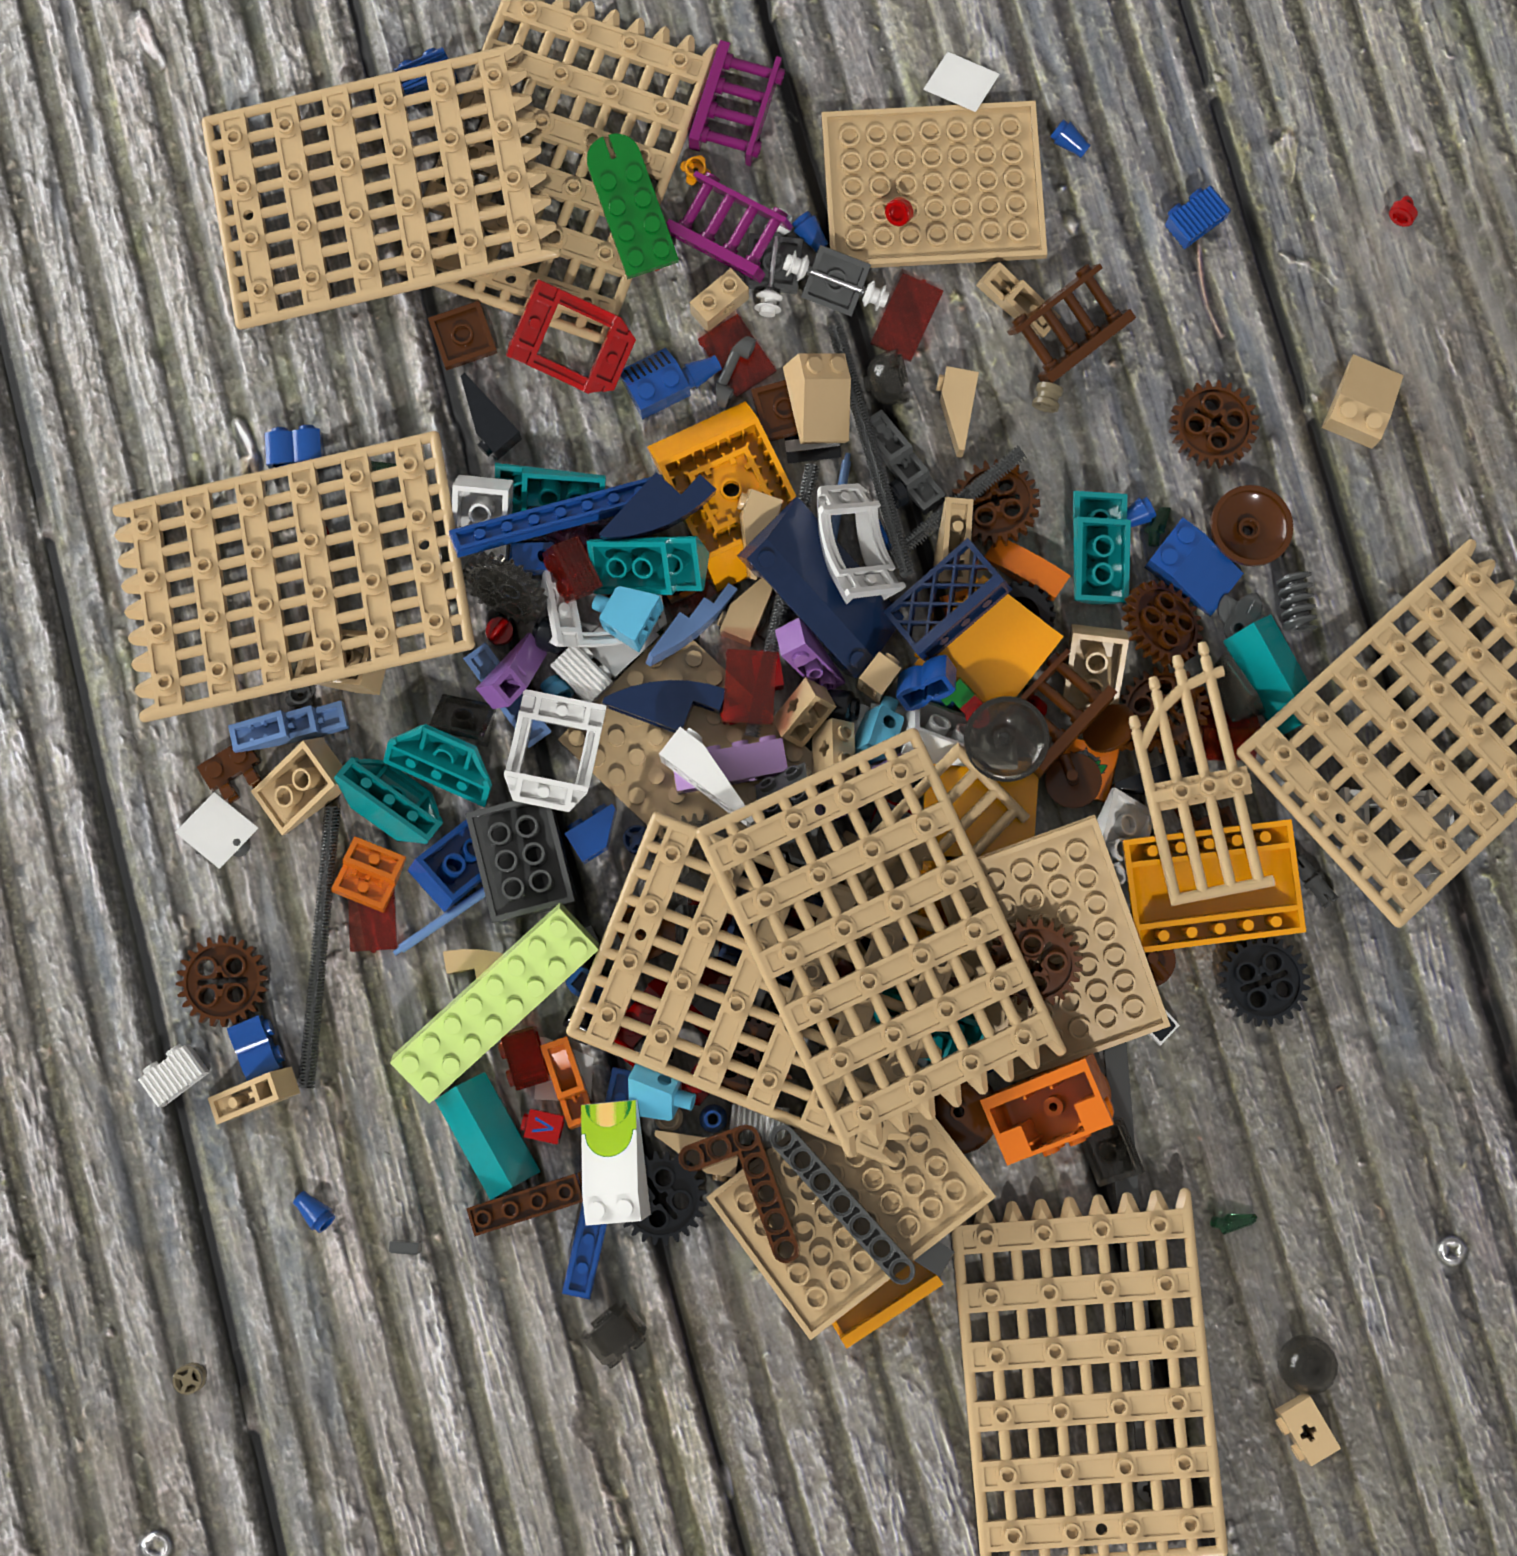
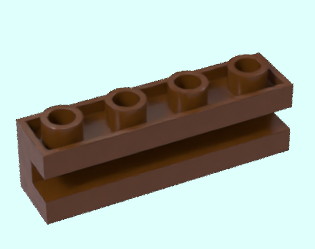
[466,1171,583,1237]

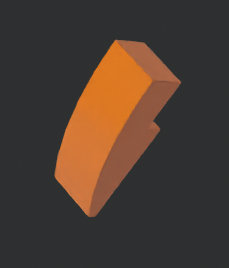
[984,540,1071,601]
[540,1036,592,1130]

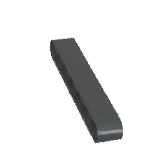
[769,1125,916,1285]

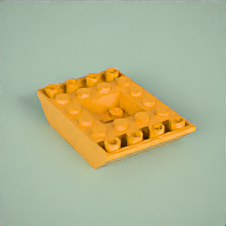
[647,401,797,593]

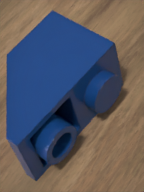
[564,803,617,864]

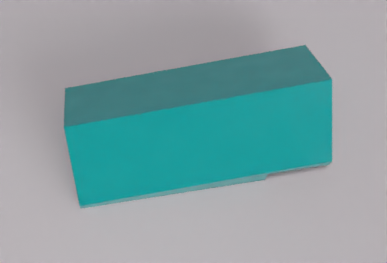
[495,463,606,526]
[1073,491,1131,605]
[587,536,710,595]
[1222,614,1309,735]
[435,1072,541,1200]

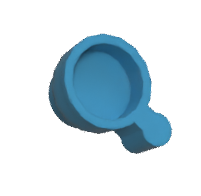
[540,675,574,698]

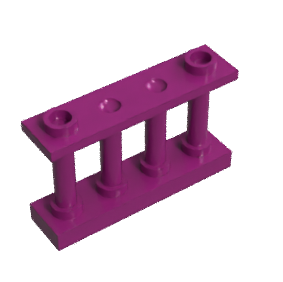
[689,40,785,167]
[666,171,793,283]

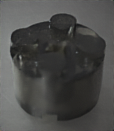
[580,1299,647,1369]

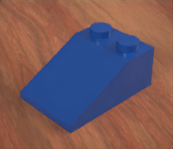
[1144,517,1244,617]
[407,819,481,912]

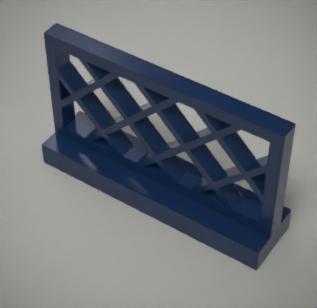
[883,538,1013,662]

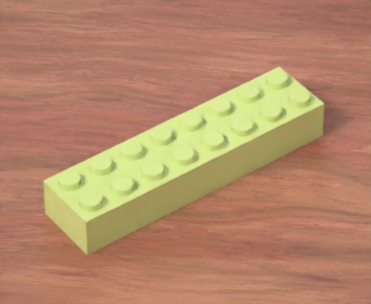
[390,902,599,1104]

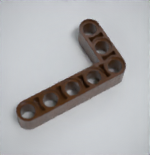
[678,1124,801,1263]

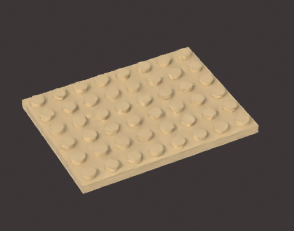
[821,101,1048,268]
[558,629,825,883]
[940,815,1171,1083]
[706,1071,996,1340]

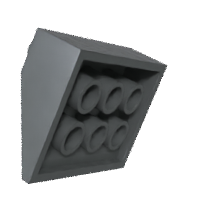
[465,801,578,923]

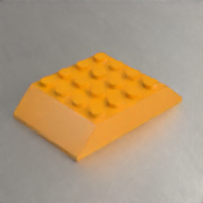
[1122,819,1306,953]

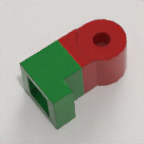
[940,677,990,728]

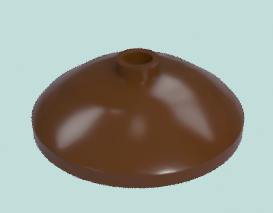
[1210,485,1293,567]
[934,1081,994,1154]

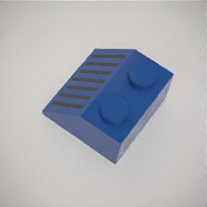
[620,348,691,420]

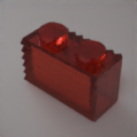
[542,536,603,603]
[498,1026,552,1091]

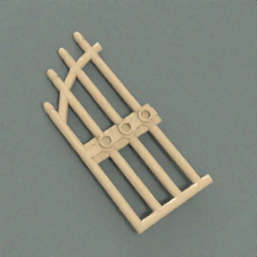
[1129,641,1275,906]
[832,742,1030,966]

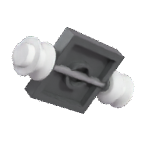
[744,208,803,317]
[782,245,889,317]

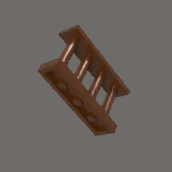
[1007,264,1136,383]
[989,648,1117,779]

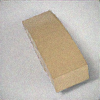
[976,262,1061,338]
[443,949,503,979]

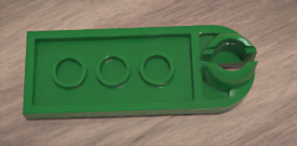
[587,134,679,280]

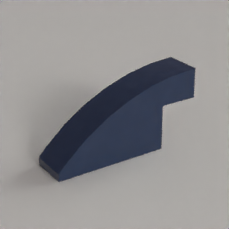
[599,472,716,540]
[602,680,728,733]

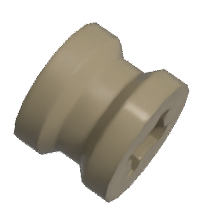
[1032,382,1063,413]
[173,1362,207,1395]

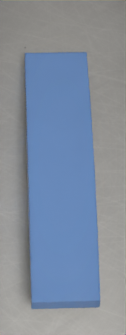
[645,583,738,666]
[463,642,551,748]
[228,700,350,753]

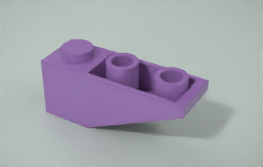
[775,618,845,690]
[476,633,547,709]

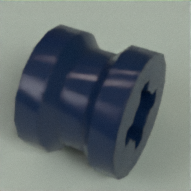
[623,825,646,855]

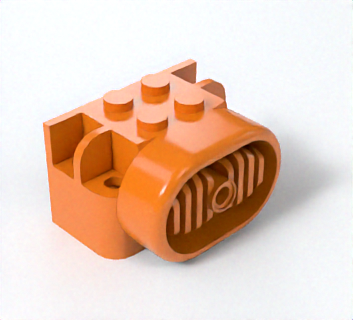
[980,1053,1114,1166]

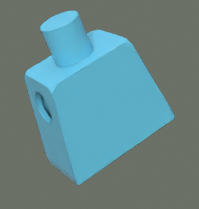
[592,586,664,652]
[855,696,904,764]
[628,1063,696,1121]

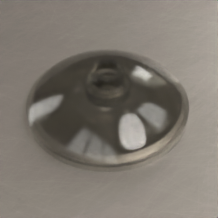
[964,696,1050,782]

